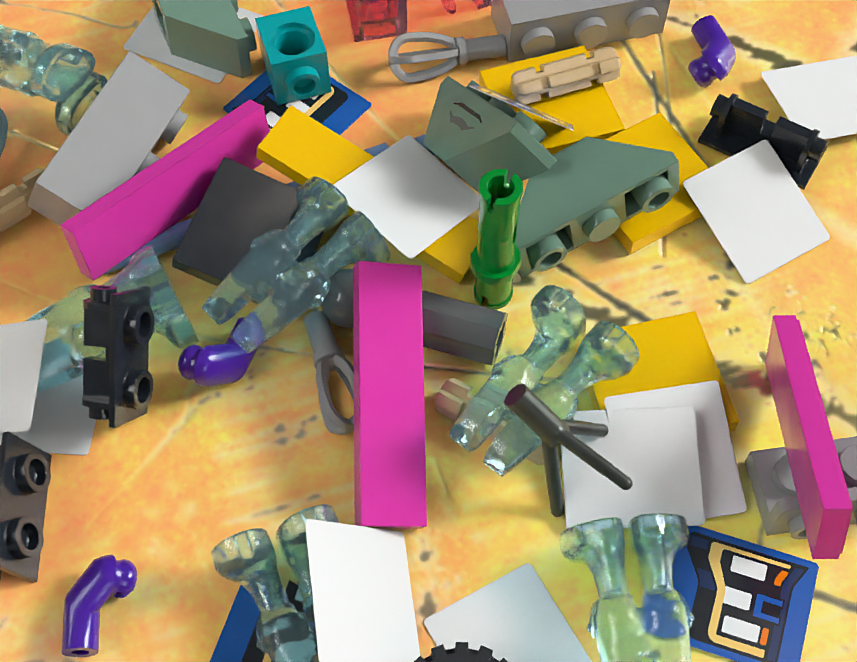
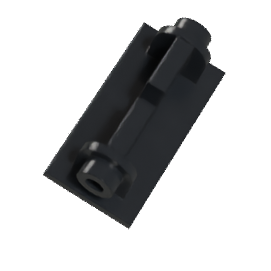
[697,93,829,190]
[82,285,155,428]
[0,431,52,583]

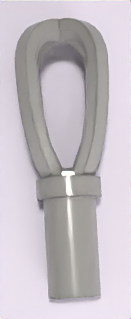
[388,32,507,82]
[304,310,354,435]

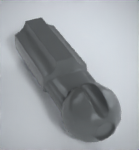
[320,269,508,366]

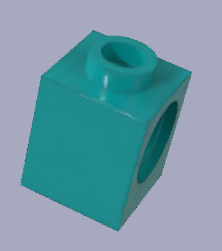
[255,6,331,105]

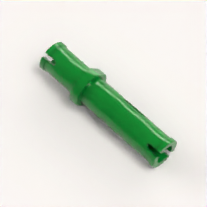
[470,169,523,309]

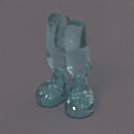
[0,24,107,136]
[201,176,390,354]
[23,245,200,393]
[449,284,640,477]
[211,504,340,662]
[559,513,694,662]

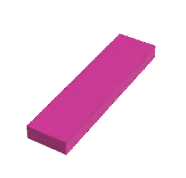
[60,100,270,281]
[353,261,427,529]
[765,315,853,559]

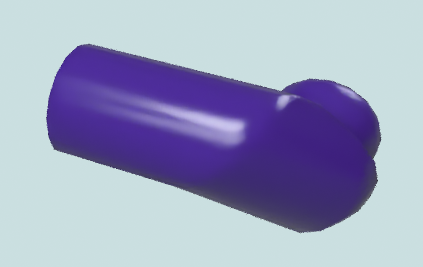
[688,15,736,87]
[178,317,266,387]
[61,554,137,657]

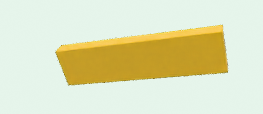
[256,105,478,284]

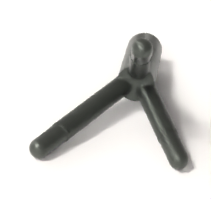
[504,383,633,517]

